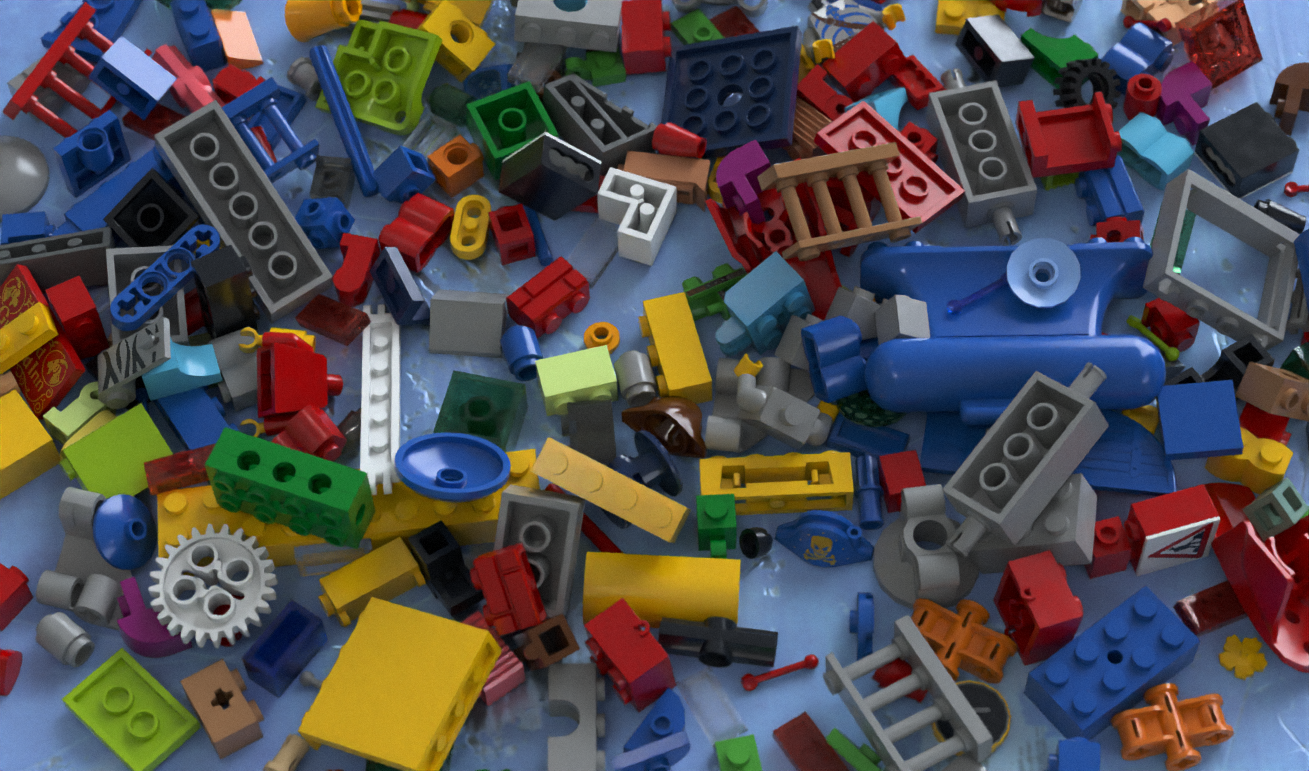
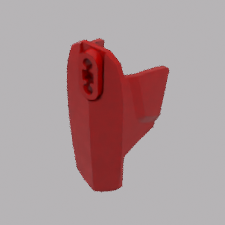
[705,158,842,320]
[1204,482,1309,673]

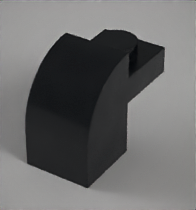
[408,520,485,617]

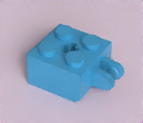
[715,251,815,357]

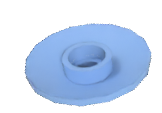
[1006,238,1081,308]

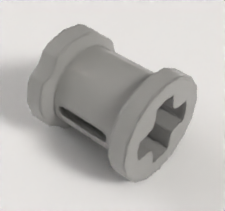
[287,57,322,101]

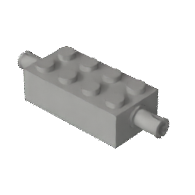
[926,68,1037,246]
[942,362,1109,558]

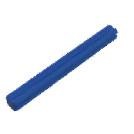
[309,45,380,197]

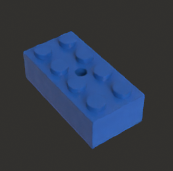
[1024,585,1200,741]

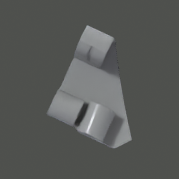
[36,487,132,630]

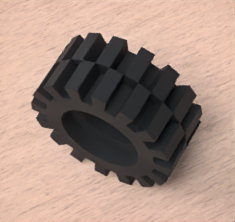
[1053,58,1121,109]

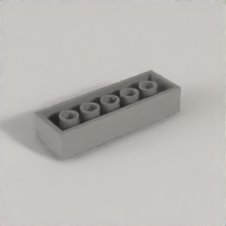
[154,100,333,324]

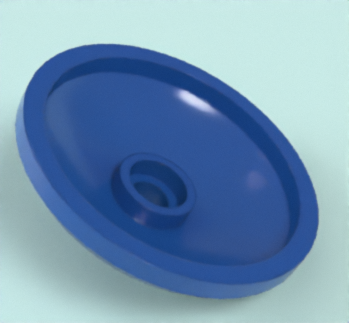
[394,432,511,503]

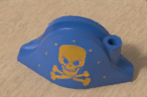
[774,510,874,567]

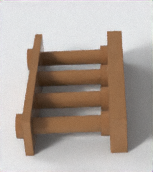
[757,142,922,261]

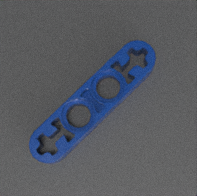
[110,224,220,332]

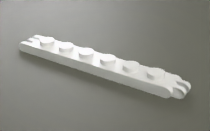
[360,304,401,495]

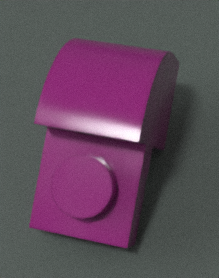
[1156,61,1212,145]
[716,139,771,224]
[117,576,192,658]

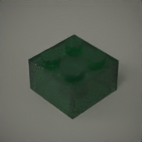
[433,370,528,452]

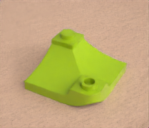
[315,19,443,136]

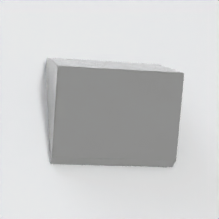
[429,289,510,358]

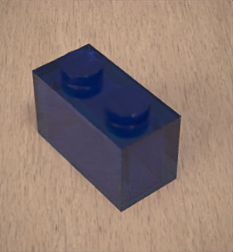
[242,599,328,698]

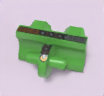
[682,263,747,321]

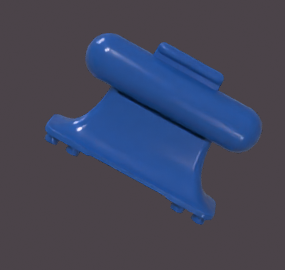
[860,237,1166,425]

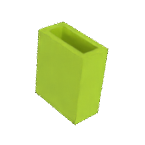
[59,403,181,499]

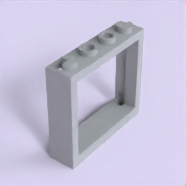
[1143,169,1300,351]

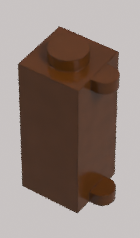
[512,613,580,671]

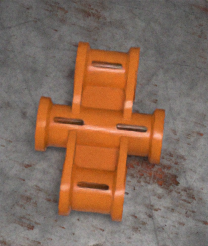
[910,598,1018,684]
[1111,683,1234,771]

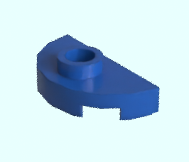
[849,592,874,661]
[623,687,685,753]
[611,731,690,771]

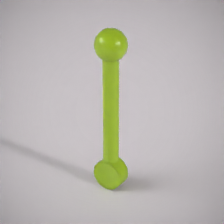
[1126,315,1180,361]

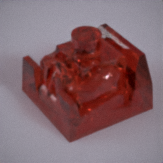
[1174,0,1263,90]

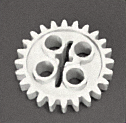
[148,524,278,648]

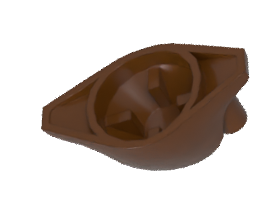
[621,396,707,459]

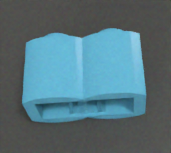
[1117,112,1194,190]

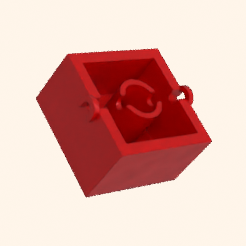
[993,550,1083,666]
[584,598,676,713]

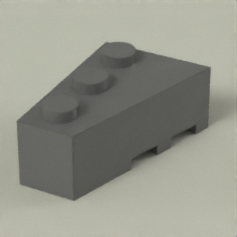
[542,73,657,177]

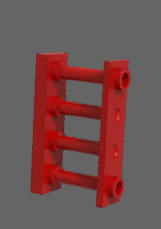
[2,2,152,138]

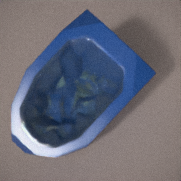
[463,64,524,101]

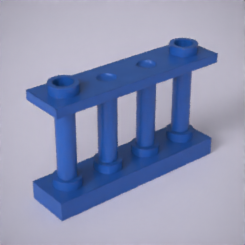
[153,77,319,225]

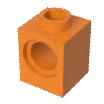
[427,135,484,198]

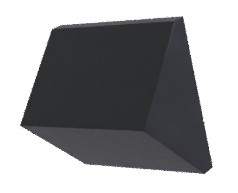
[103,168,201,248]

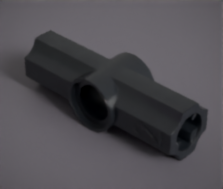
[658,617,778,668]

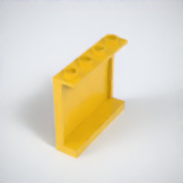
[298,597,502,771]

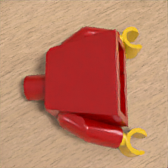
[238,327,343,438]

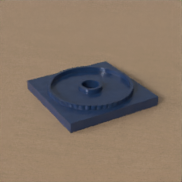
[657,26,802,159]

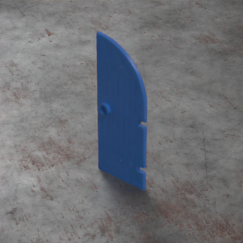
[920,410,1177,496]

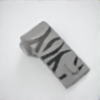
[98,317,171,409]

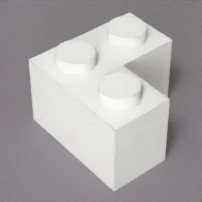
[597,167,677,266]

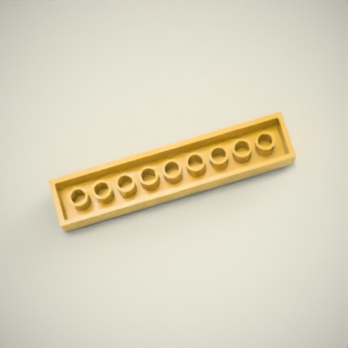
[157,449,540,576]

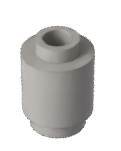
[614,350,658,407]
[36,612,95,667]

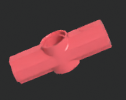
[151,44,226,113]

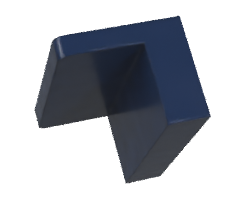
[370,247,430,325]

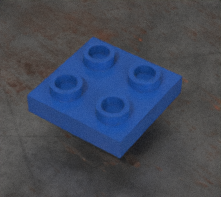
[53,110,131,198]

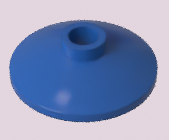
[92,494,157,570]

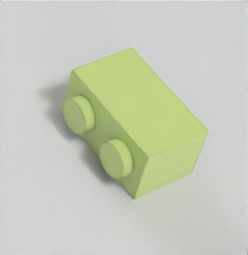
[535,345,618,416]

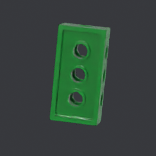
[205,427,376,549]

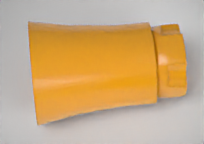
[284,0,363,42]

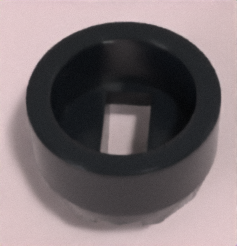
[739,527,773,559]

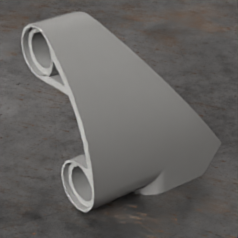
[705,357,815,453]

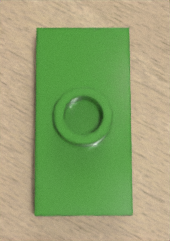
[671,8,724,45]
[826,728,884,771]

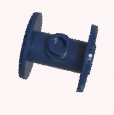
[600,430,683,529]

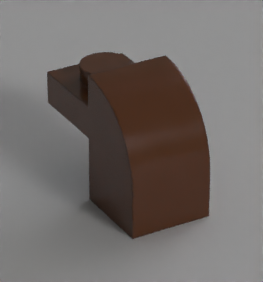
[1269,62,1309,136]

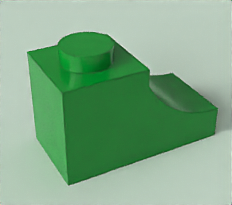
[1020,28,1099,89]

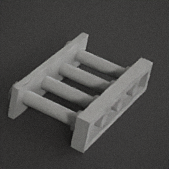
[823,615,993,771]

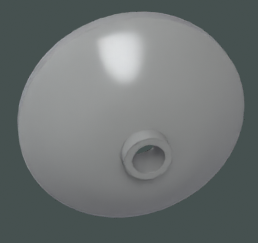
[0,136,49,222]

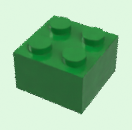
[466,81,559,181]

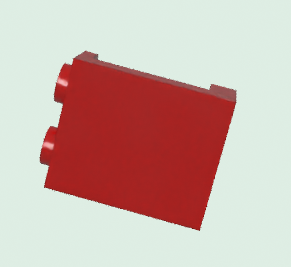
[1015,92,1122,178]

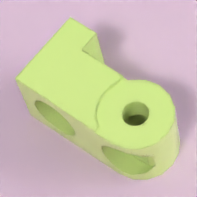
[43,381,117,445]

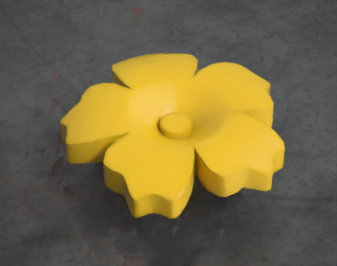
[1218,634,1268,680]

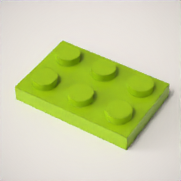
[62,648,201,771]

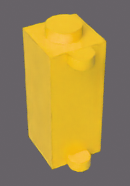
[318,537,426,628]

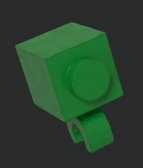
[696,494,737,559]

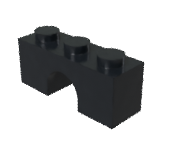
[1156,334,1275,407]

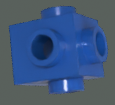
[295,197,355,249]

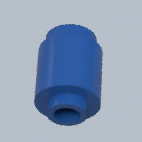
[500,325,544,381]

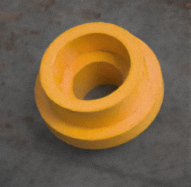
[584,322,620,355]

